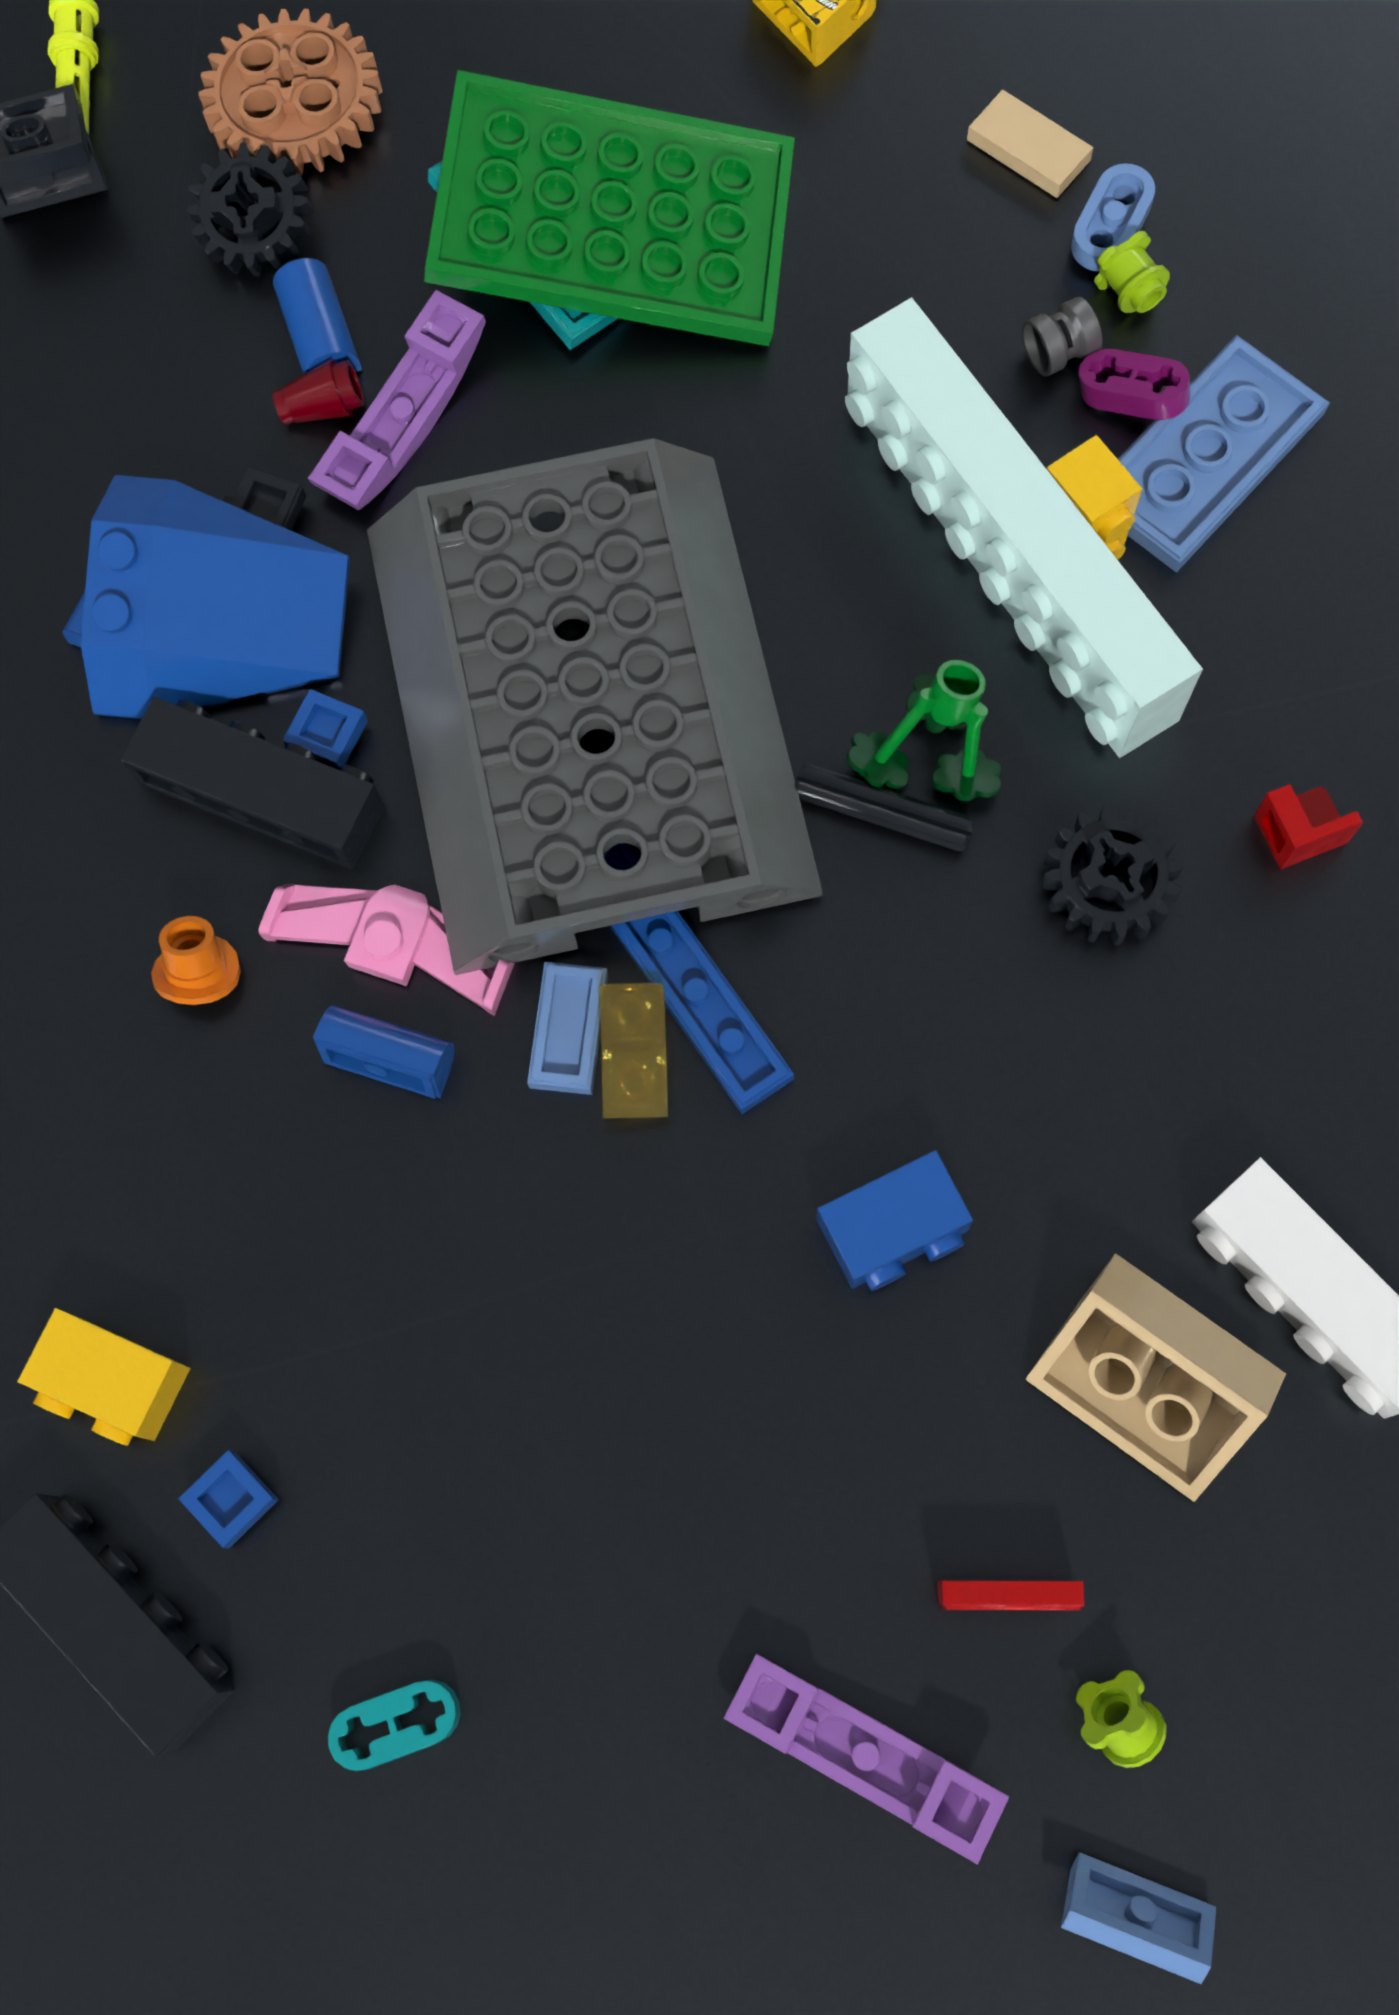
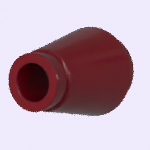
[273,358,364,425]

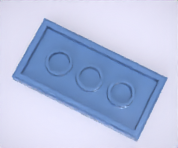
[1118,335,1330,573]

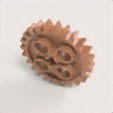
[199,8,383,176]

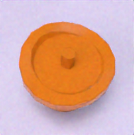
[151,916,241,1005]

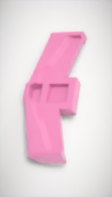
[259,883,514,1016]

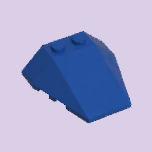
[80,475,350,719]

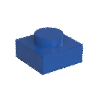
[282,689,368,770]
[178,1450,279,1548]

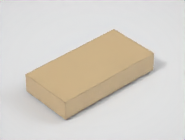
[967,89,1094,198]

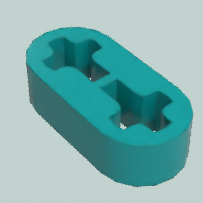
[328,1679,461,1771]

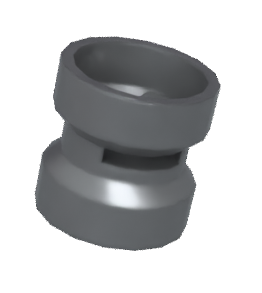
[1022,297,1103,376]

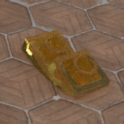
[599,983,668,1118]

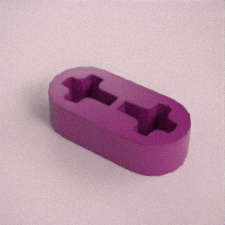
[1078,349,1190,420]

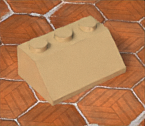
[1025,1253,1286,1502]

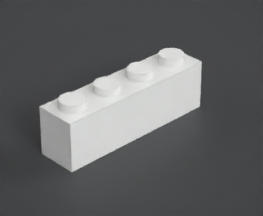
[1191,1157,1399,1419]

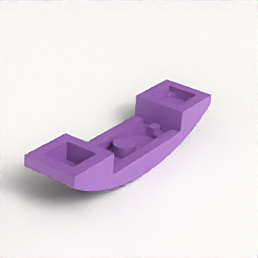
[308,290,486,510]
[723,1654,1009,1865]

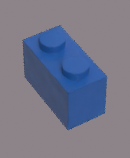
[816,1150,973,1291]

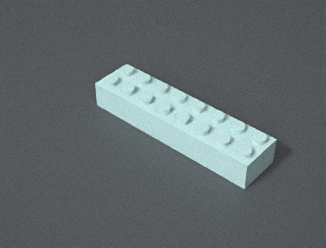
[845,297,1203,759]

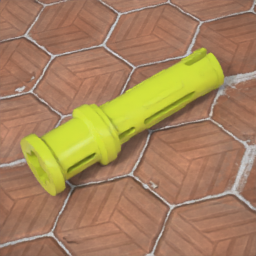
[48,0,99,135]

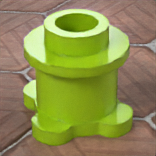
[1094,231,1170,313]
[1076,1670,1166,1768]

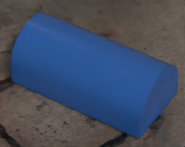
[273,258,362,375]
[313,1005,454,1099]

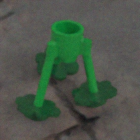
[846,660,1001,801]

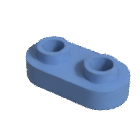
[1071,163,1155,272]

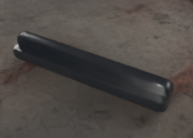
[795,764,974,851]

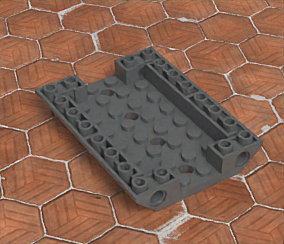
[367,438,823,975]

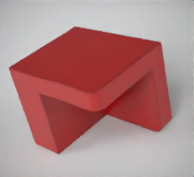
[1253,784,1364,870]

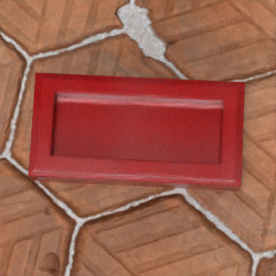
[937,1581,1084,1610]

